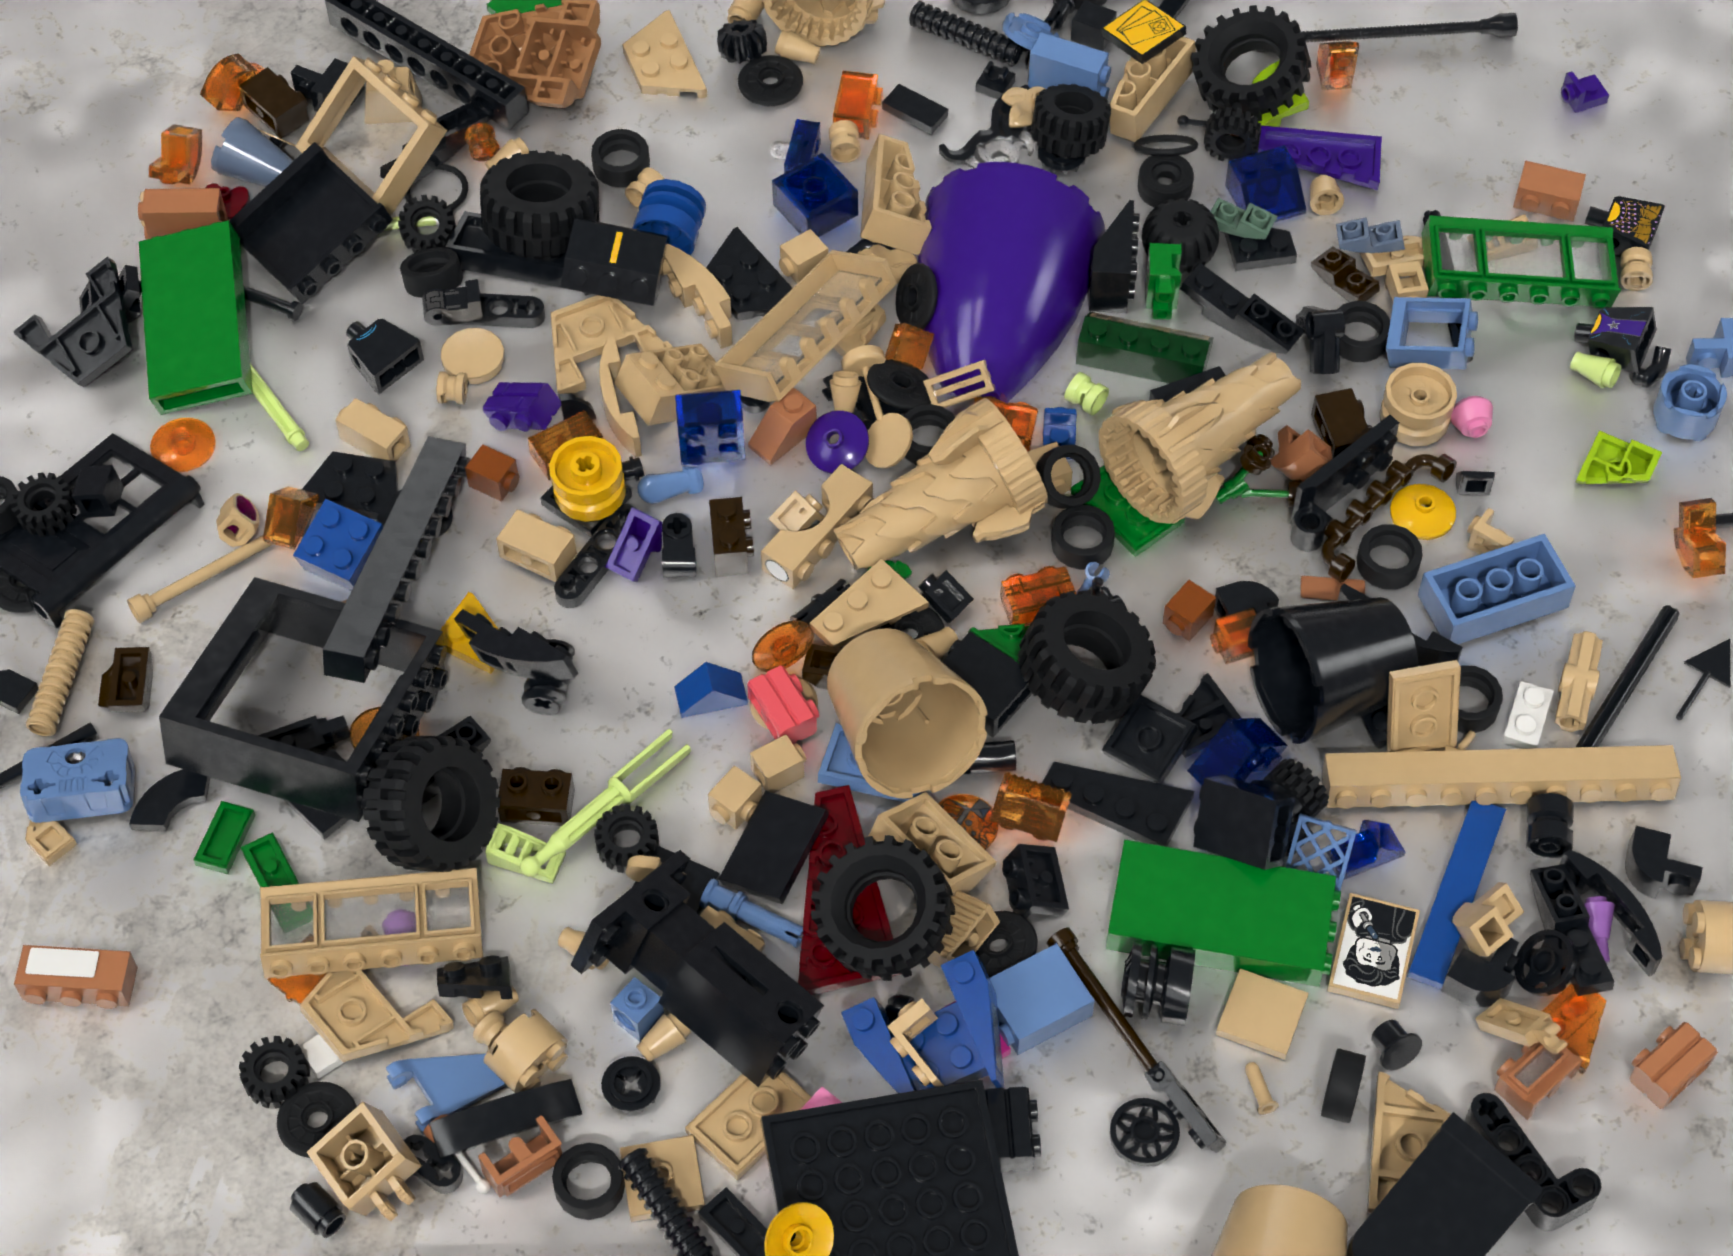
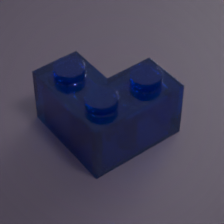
[1187,718,1288,785]

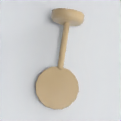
[841,345,913,469]

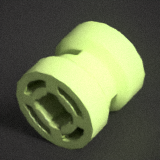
[1064,372,1109,416]

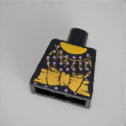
[1585,196,1665,257]

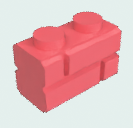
[747,665,819,744]

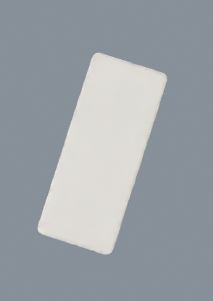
[25,947,99,978]

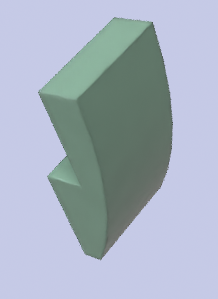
[1210,197,1278,239]

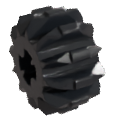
[717,18,767,64]

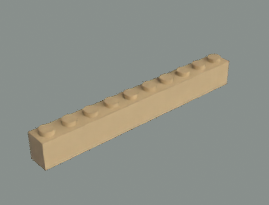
[1322,745,1681,809]

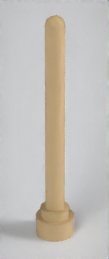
[127,533,275,623]

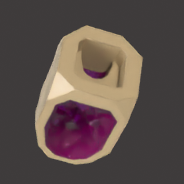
[216,493,259,547]

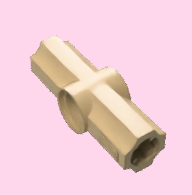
[1555,631,1603,732]

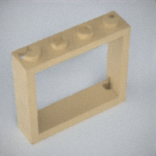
[295,56,447,216]

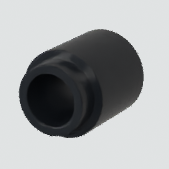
[290,1182,346,1238]

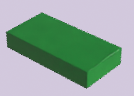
[193,801,256,874]

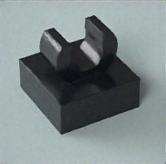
[975,61,1016,100]

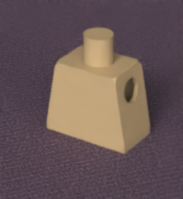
[364,59,423,124]

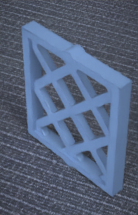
[1286,814,1357,890]

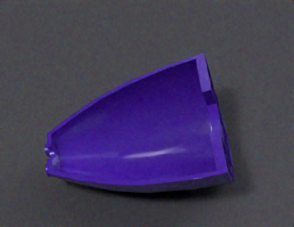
[917,162,1106,404]

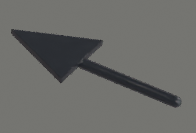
[1676,639,1731,720]

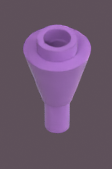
[1584,896,1615,964]

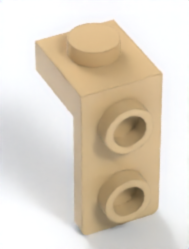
[887,998,944,1087]

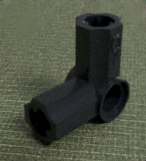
[1296,306,1345,374]

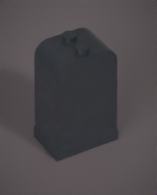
[1347,1112,1544,1256]

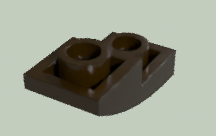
[1311,246,1380,302]

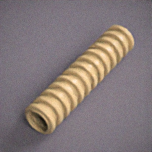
[25,609,94,736]

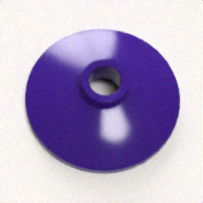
[806,410,869,474]

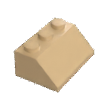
[868,792,997,897]

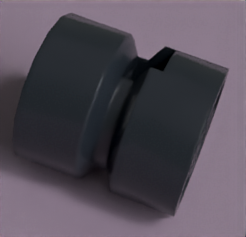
[1526,793,1574,859]

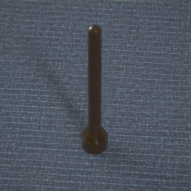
[1046,927,1158,1072]

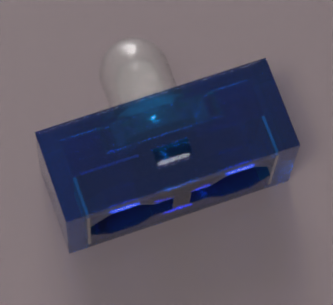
[770,119,821,188]

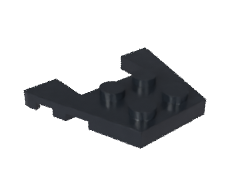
[13,257,133,387]
[274,451,398,537]

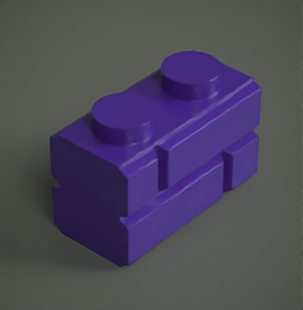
[483,382,561,432]

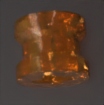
[465,123,500,162]

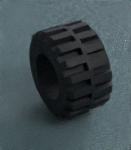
[1031,84,1111,158]

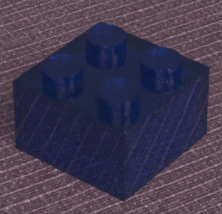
[772,153,858,237]
[675,390,746,465]

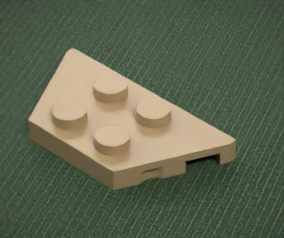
[622,10,707,98]
[1367,1072,1451,1213]

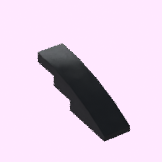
[380,103,489,184]

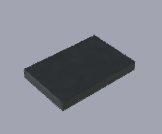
[719,790,829,905]

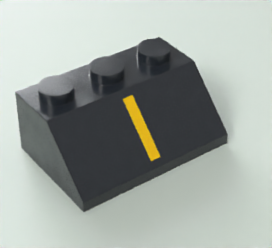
[560,217,668,306]

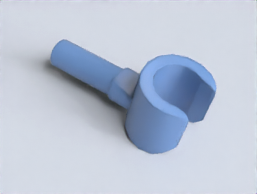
[1075,562,1110,595]

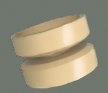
[1379,363,1457,446]

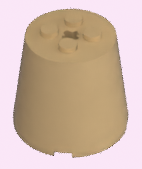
[827,628,988,799]
[1211,1184,1348,1256]

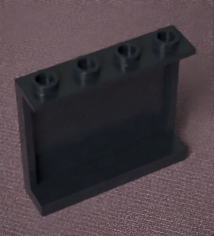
[229,142,393,304]

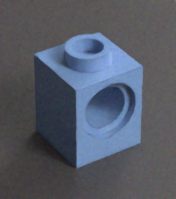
[610,977,664,1042]

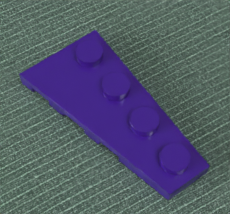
[1257,125,1382,191]

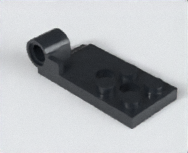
[1290,415,1400,552]

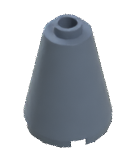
[211,117,294,187]

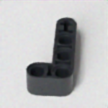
[1465,1093,1602,1231]

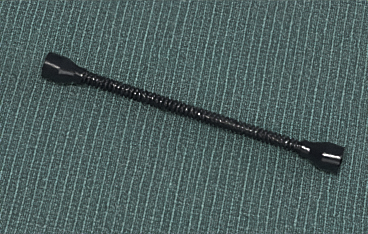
[1257,13,1518,51]

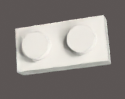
[1502,681,1554,749]

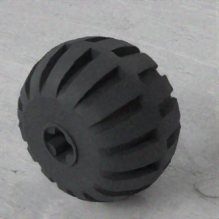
[1141,198,1220,274]

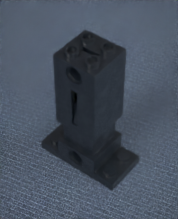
[571,850,824,1087]

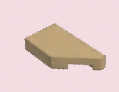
[25,820,77,866]

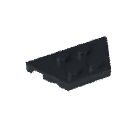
[706,227,792,321]

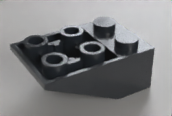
[1089,200,1140,314]

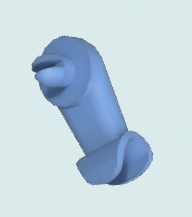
[637,466,704,504]

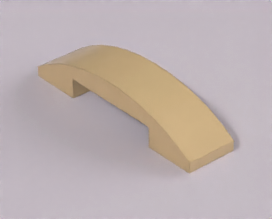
[599,336,642,457]

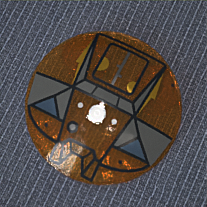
[938,794,998,850]

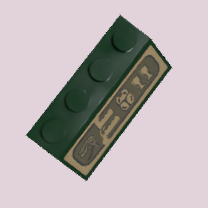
[1076,312,1214,383]

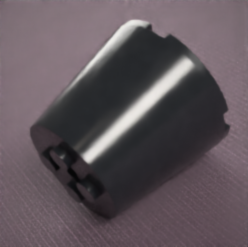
[1248,597,1418,744]

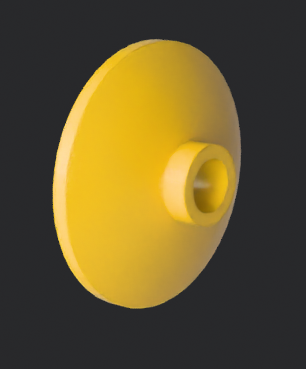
[1390,484,1456,540]
[764,1202,834,1256]

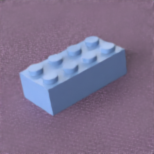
[1418,533,1576,644]

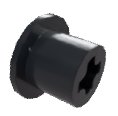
[1371,1020,1422,1071]

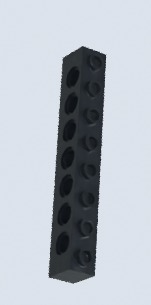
[325,0,529,130]

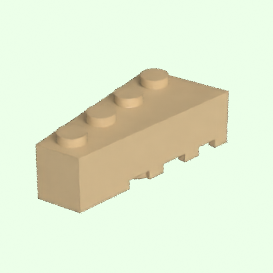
[1110,37,1196,142]
[860,134,932,255]

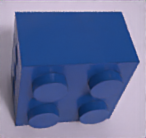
[293,499,384,591]

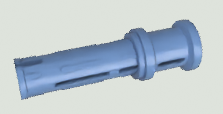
[699,878,803,948]

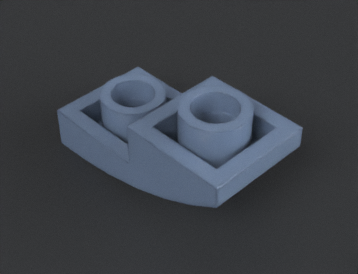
[1336,217,1405,253]

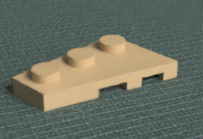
[810,559,929,648]

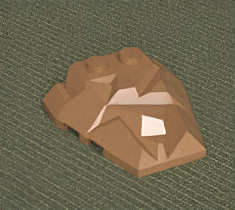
[469,0,601,109]

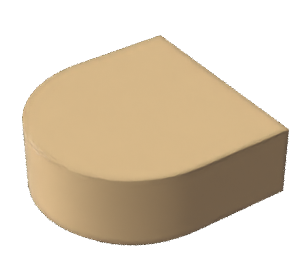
[625,855,662,882]

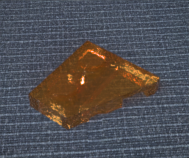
[1542,983,1607,1075]

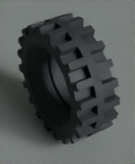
[1191,5,1312,121]
[811,835,955,981]

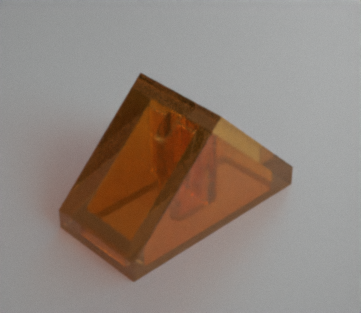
[263,486,320,550]

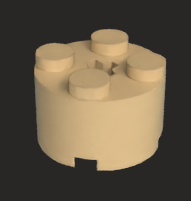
[1679,900,1733,974]
[484,1009,568,1093]

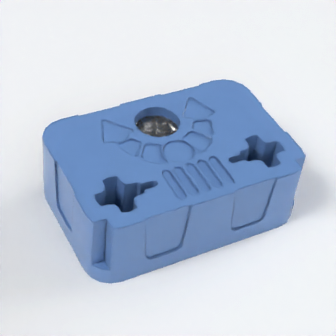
[20,738,135,823]

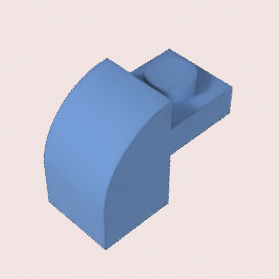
[1686,318,1733,378]

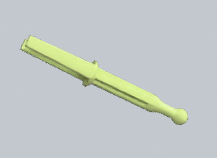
[520,729,691,877]

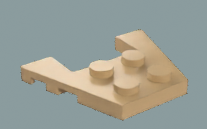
[550,295,672,397]
[300,925,453,1062]

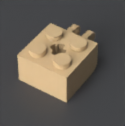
[307,1102,422,1221]

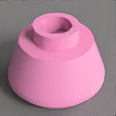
[1451,396,1493,438]

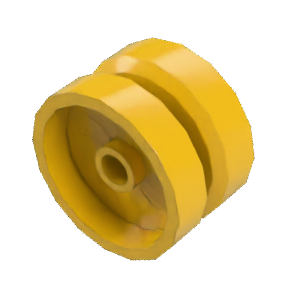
[549,436,626,522]

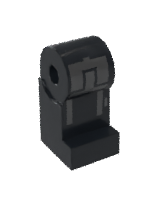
[422,279,484,326]

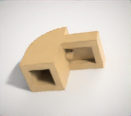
[1452,882,1524,957]

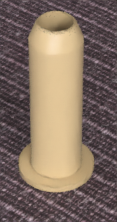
[1245,1062,1279,1115]

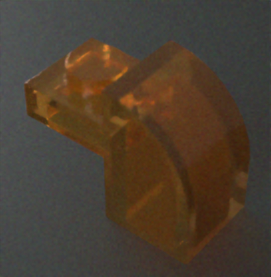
[200,54,264,111]
[149,124,202,185]
[1674,498,1726,578]

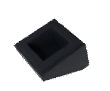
[1456,471,1495,495]

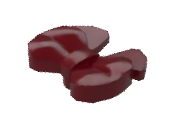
[205,183,250,220]

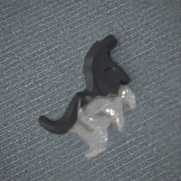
[939,84,1035,169]

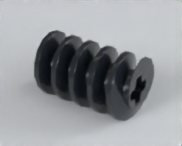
[521,639,575,715]

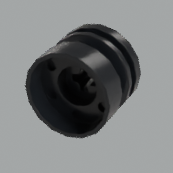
[1121,941,1195,1026]

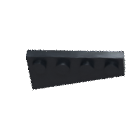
[1038,762,1195,847]

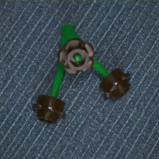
[1216,434,1302,507]

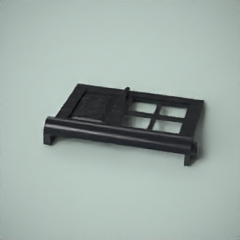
[0,433,205,629]

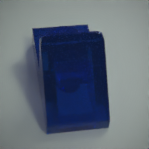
[1326,820,1406,880]

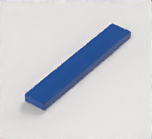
[1407,801,1506,990]

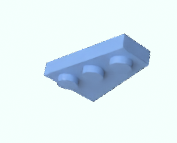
[818,723,923,802]

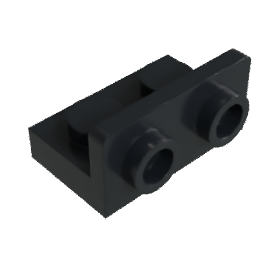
[1002,844,1069,919]

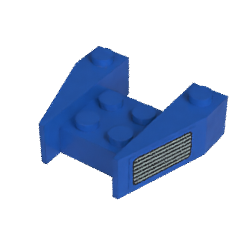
[841,950,1004,1093]

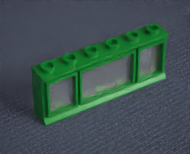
[1421,215,1621,309]

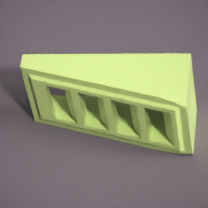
[485,823,566,884]

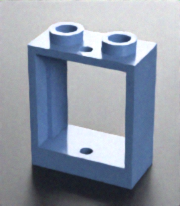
[1386,297,1478,370]

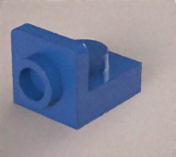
[1043,407,1077,459]

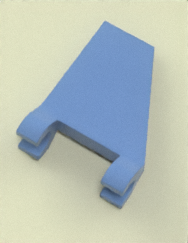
[386,1054,507,1135]

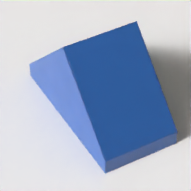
[674,662,748,718]

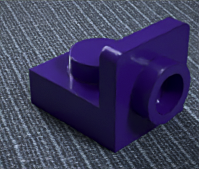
[1561,71,1609,113]

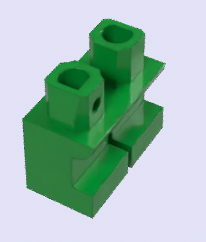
[1145,243,1182,320]

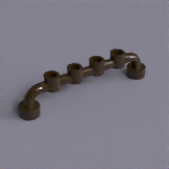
[1321,454,1457,583]

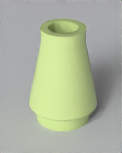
[1570,352,1621,388]

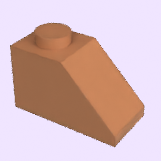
[748,387,817,466]

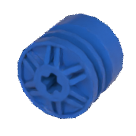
[632,179,706,256]

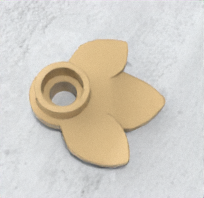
[1001,86,1045,128]

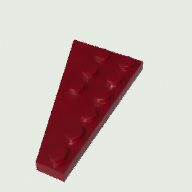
[798,785,902,995]

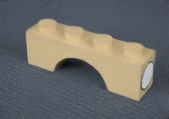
[761,464,874,590]

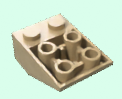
[614,343,726,426]

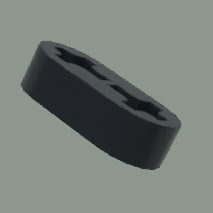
[404,1135,463,1194]

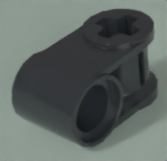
[662,513,696,578]

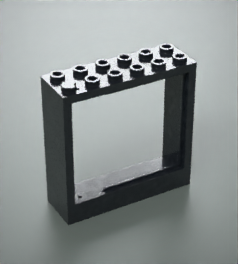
[159,577,448,822]

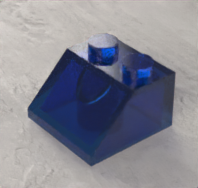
[1225,145,1307,222]

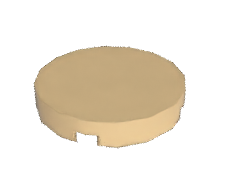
[441,328,505,384]

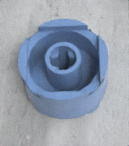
[1653,364,1727,441]

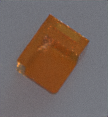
[885,323,934,369]

